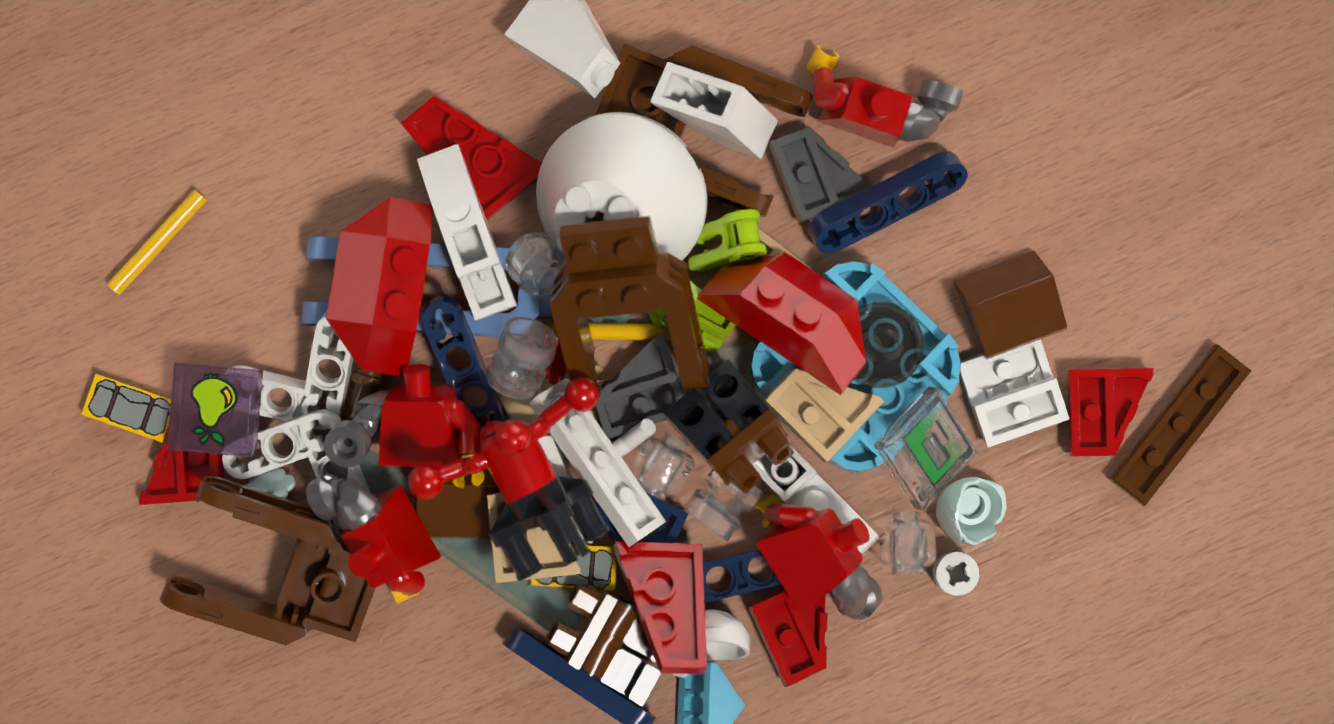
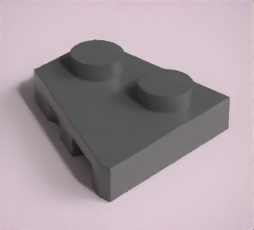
[768,127,874,224]
[596,333,689,438]

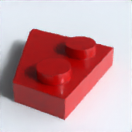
[1067,368,1154,457]
[139,413,224,505]
[748,590,828,687]

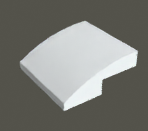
[959,339,1070,447]

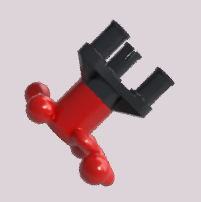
[408,377,610,581]

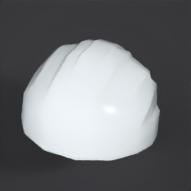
[673,609,751,678]

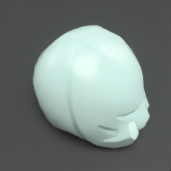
[936,477,1007,545]

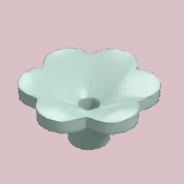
[245,468,296,498]

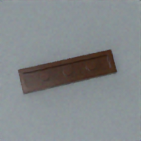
[1109,344,1251,506]

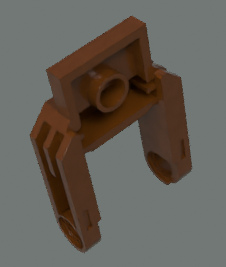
[596,44,813,217]
[549,216,709,398]
[160,476,376,645]

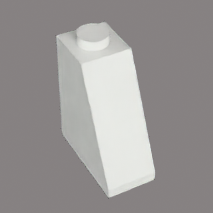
[504,0,620,98]
[650,62,778,160]

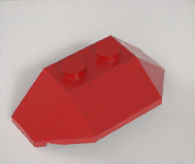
[326,197,433,377]
[697,252,866,395]

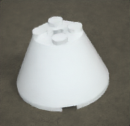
[536,112,707,261]

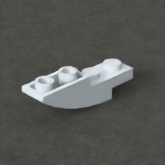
[417,144,517,321]
[753,445,880,554]

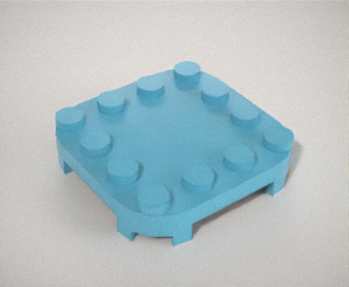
[748,261,961,473]

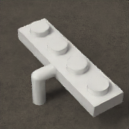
[529,378,666,547]

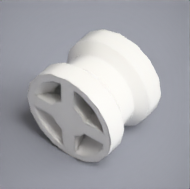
[933,552,979,596]

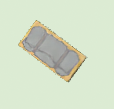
[81,374,180,443]
[527,545,617,591]

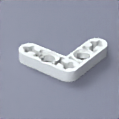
[221,311,353,430]
[222,409,371,531]

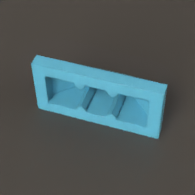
[677,662,745,724]

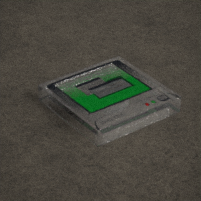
[873,386,979,511]

